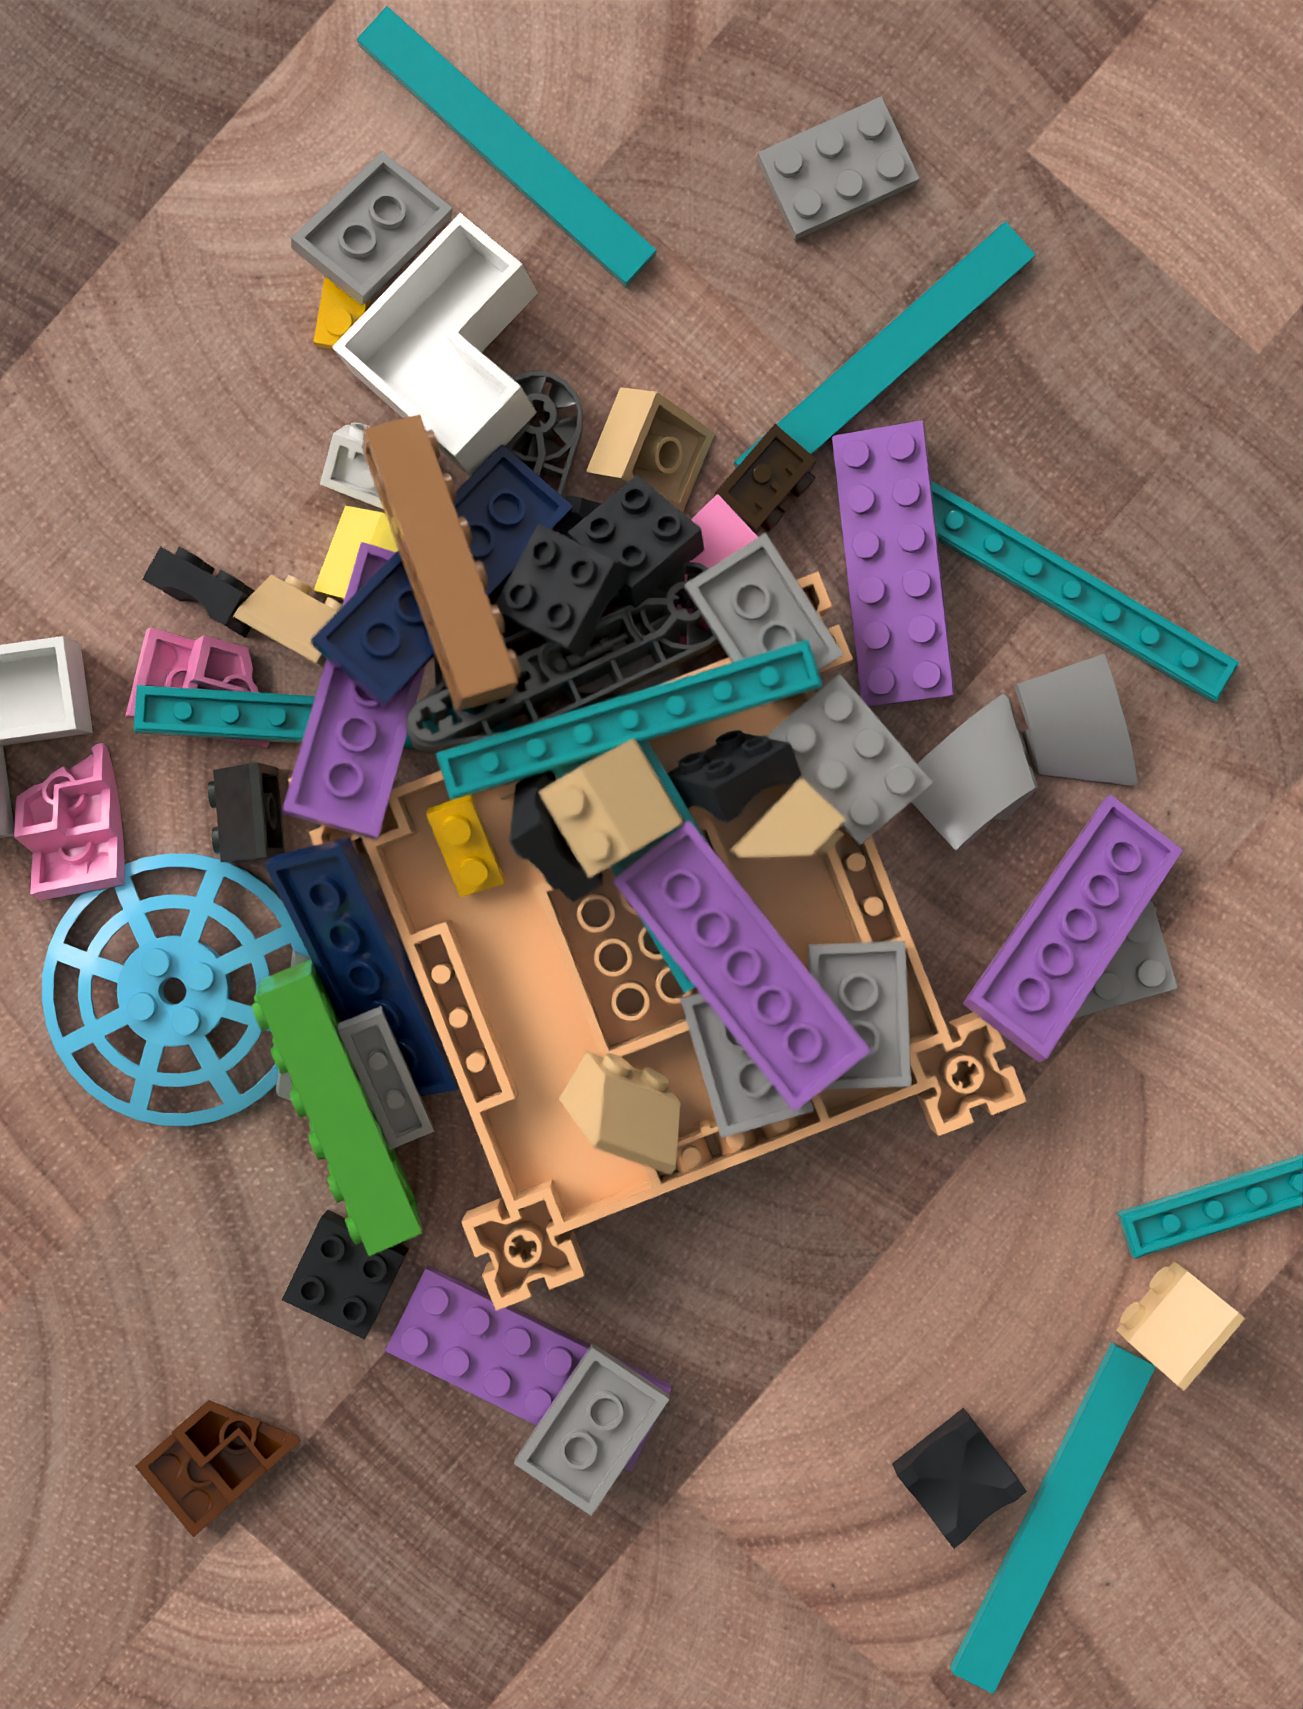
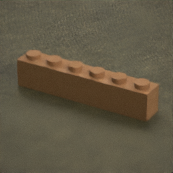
[362,414,521,712]

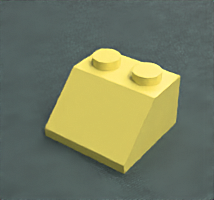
[314,506,398,602]

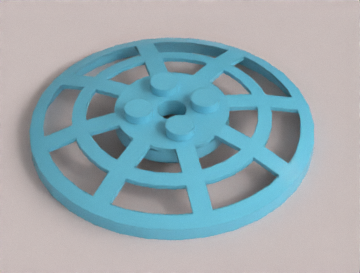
[42,853,310,1126]

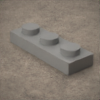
[337,1006,434,1149]

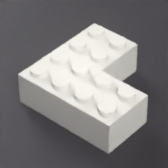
[332,213,538,477]
[0,636,93,838]

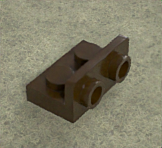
[714,424,817,534]

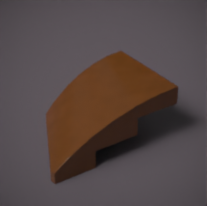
[135,1400,301,1538]

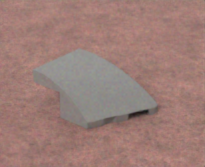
[1014,653,1138,786]
[911,693,1038,851]

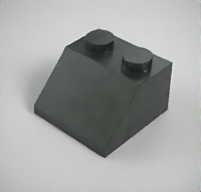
[208,762,285,862]

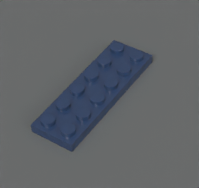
[311,444,573,708]
[264,837,460,1096]

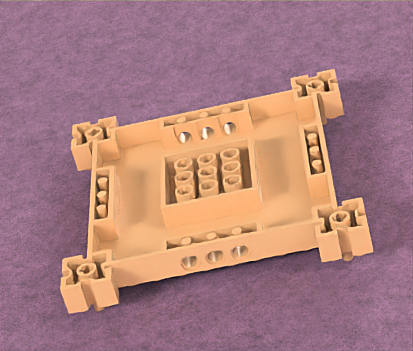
[288,572,1027,1311]

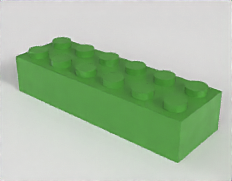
[251,959,422,1256]

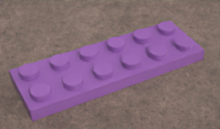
[832,420,955,707]
[281,541,426,840]
[963,794,1183,1063]
[612,820,871,1112]
[385,1265,671,1472]

